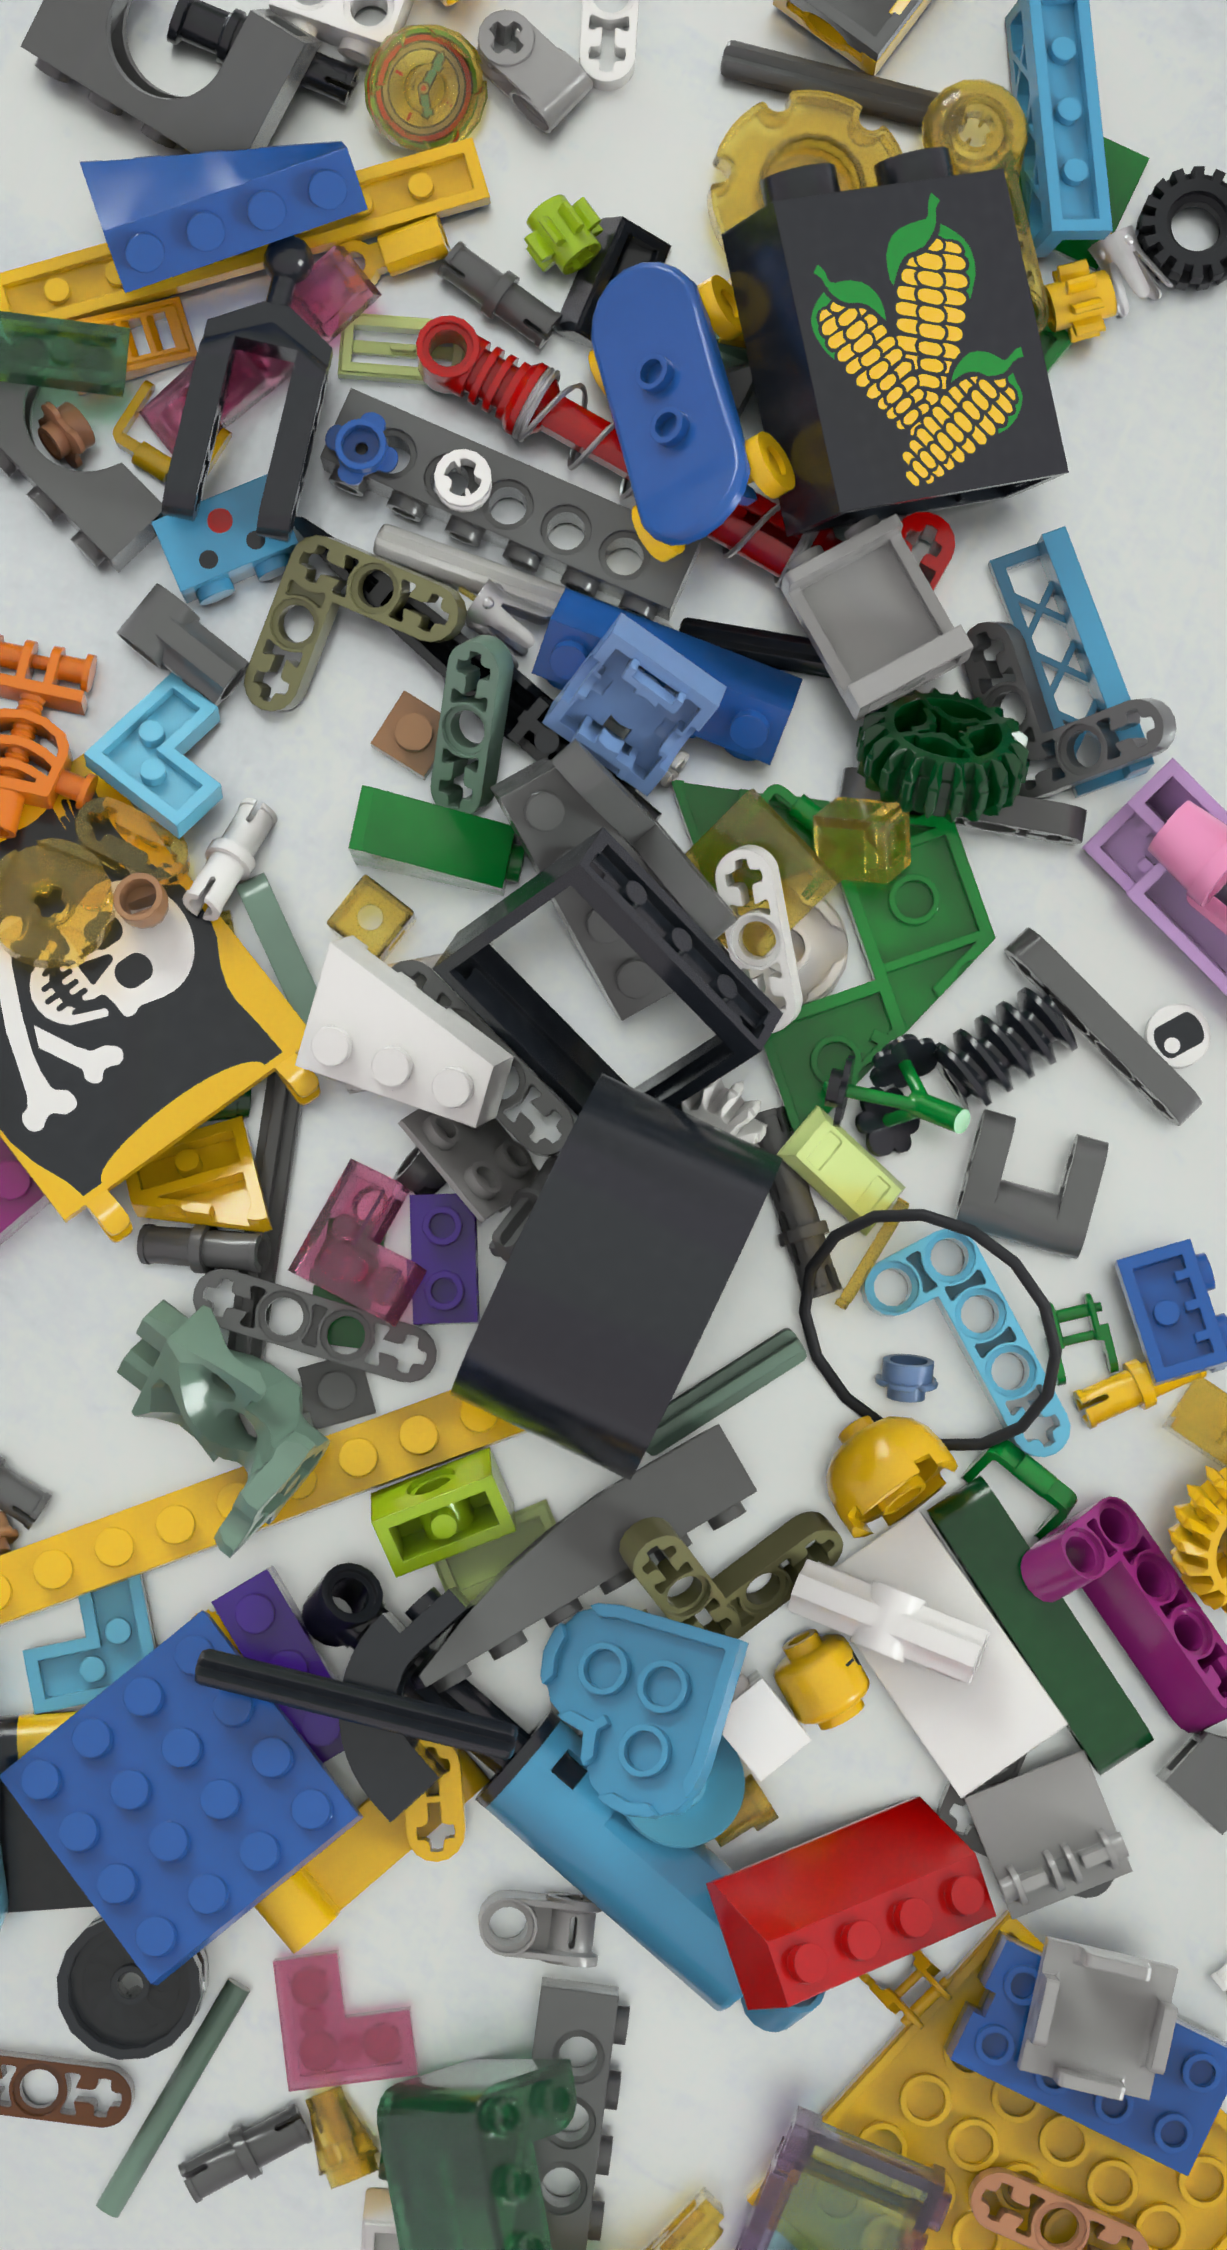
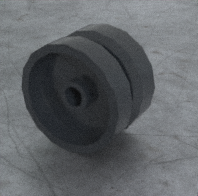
[57,1916,209,2060]

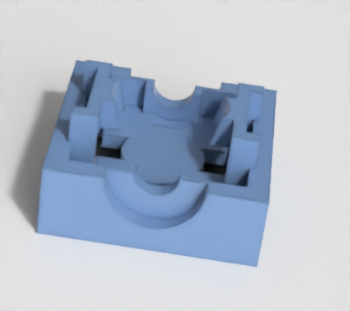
[542,612,727,796]

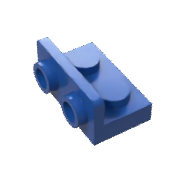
[1114,1239,1227,1386]

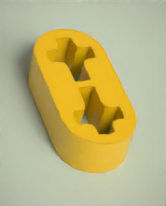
[404,1739,466,1862]

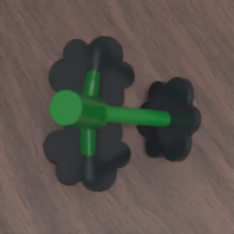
[822,1034,971,1157]

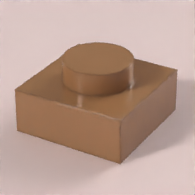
[370,690,440,780]

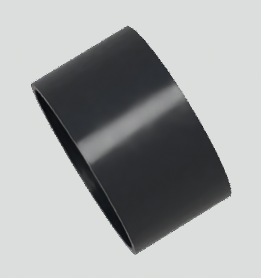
[450,1074,783,1480]

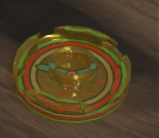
[364,24,488,153]

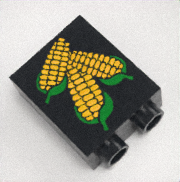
[721,147,1069,537]

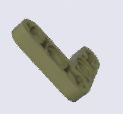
[244,535,467,712]
[619,1511,843,1639]

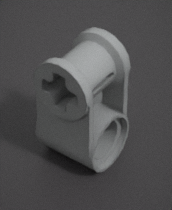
[476,9,593,133]
[478,1890,602,1968]

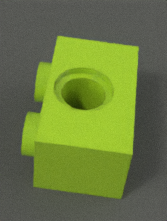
[371,1447,516,1578]

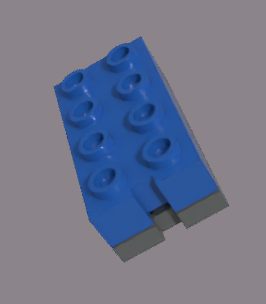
[943,1930,1227,2176]

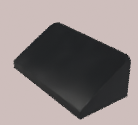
[554,216,671,349]

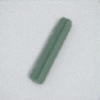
[646,1328,807,1456]

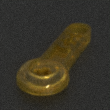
[922,79,1049,336]

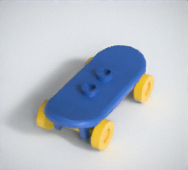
[588,262,795,562]

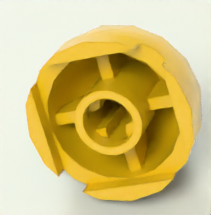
[826,1416,958,1538]

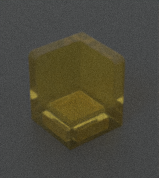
[813,797,911,884]
[1162,1378,1227,1469]

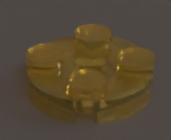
[0,838,116,969]

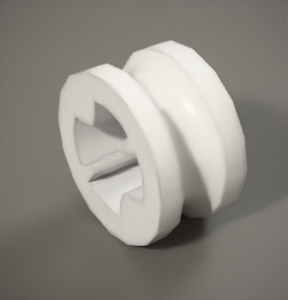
[434,449,492,513]

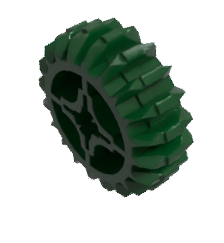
[856,688,1029,823]

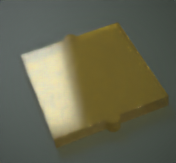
[834,1197,910,1310]

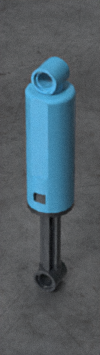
[302,1563,826,2033]

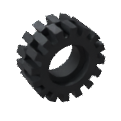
[1136,166,1227,291]

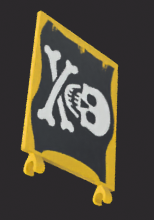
[0,754,321,1243]

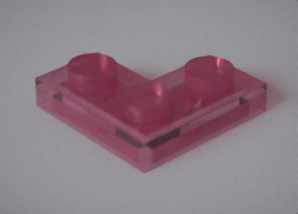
[288,1159,427,1327]
[273,1950,419,2092]

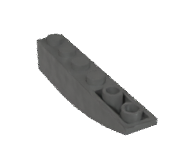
[409,1424,757,1694]

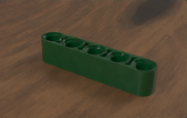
[927,1476,1154,1776]

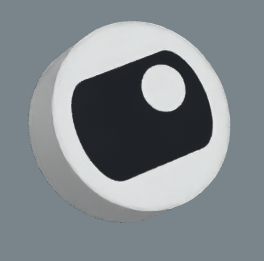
[1144,1004,1211,1069]

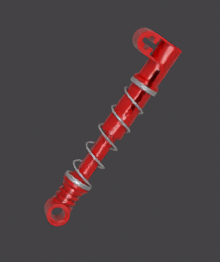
[416,315,955,591]

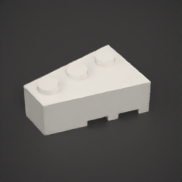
[295,935,514,1128]

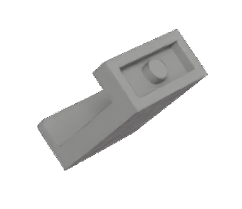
[781,514,974,721]

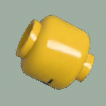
[774,1629,870,1730]

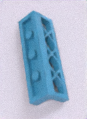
[1005,0,1113,257]
[988,526,1155,798]

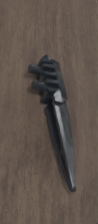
[294,516,662,821]

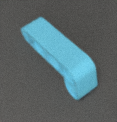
[860,1229,1071,1457]

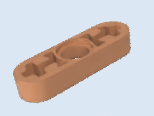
[968,2167,1149,2250]

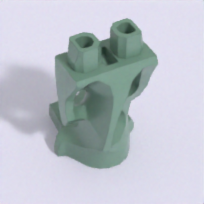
[117,1300,330,1558]

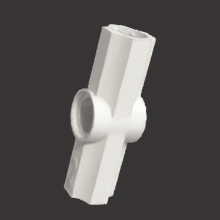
[787,1559,990,1684]

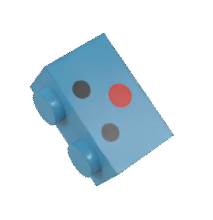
[152,474,298,605]

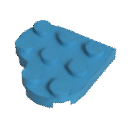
[540,1603,749,1819]

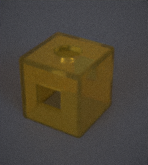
[327,874,417,962]

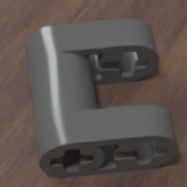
[954,1109,1109,1259]

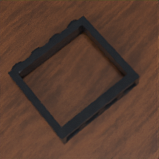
[432,827,783,1116]

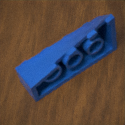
[80,141,368,293]

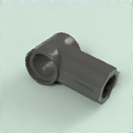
[117,583,249,706]

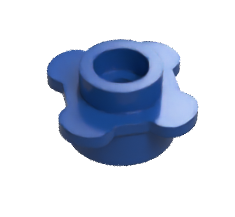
[325,412,398,486]

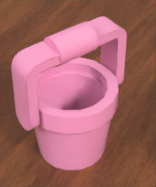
[1148,800,1227,935]

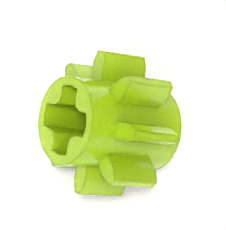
[524,194,603,275]

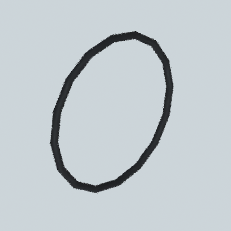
[798,1209,1062,1451]

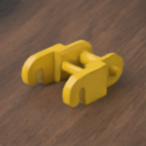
[859,1950,953,2030]

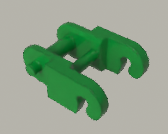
[1044,1293,1119,1386]

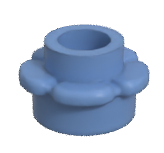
[875,1354,938,1403]

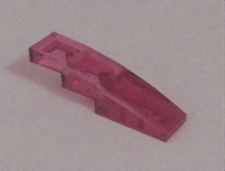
[139,246,382,454]

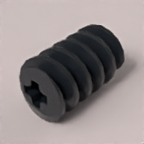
[934,987,1078,1110]

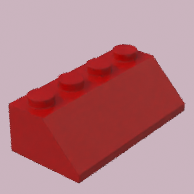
[706,1796,997,2010]

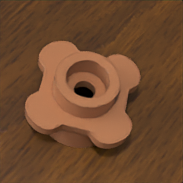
[37,402,95,469]

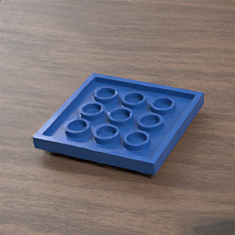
[0,1610,363,1985]

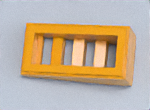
[55,296,197,396]

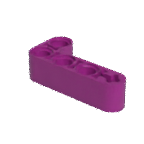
[1020,1496,1227,1734]

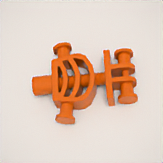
[0,634,98,839]

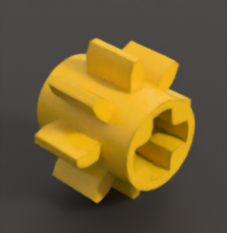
[1041,258,1117,343]

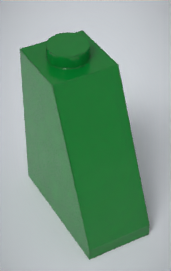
[348,785,525,896]

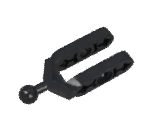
[162,235,333,543]

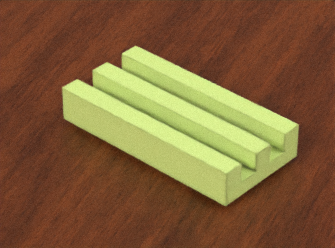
[338,312,468,385]

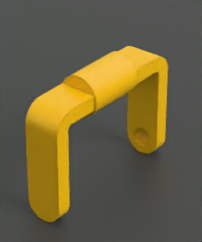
[113,380,232,483]

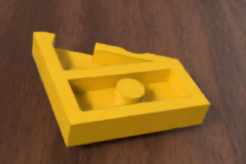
[126,1116,273,1233]

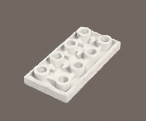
[835,1510,1069,1799]

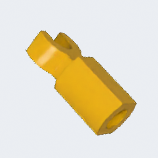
[335,215,451,293]

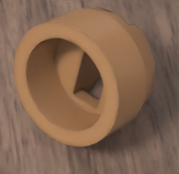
[113,873,169,929]

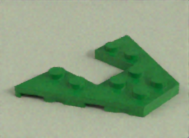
[671,780,996,1133]

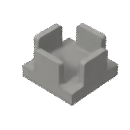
[1017,1936,1178,2101]

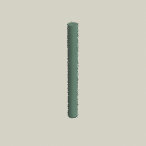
[96,1978,250,2218]

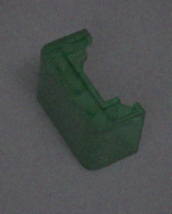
[377,2059,577,2250]

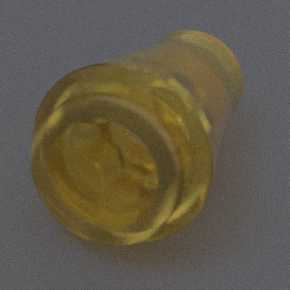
[305,2086,380,2190]

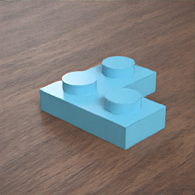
[84,672,223,839]
[23,1574,156,1714]

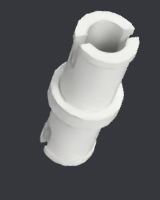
[182,798,278,921]

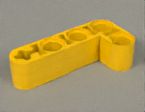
[254,1747,490,1954]

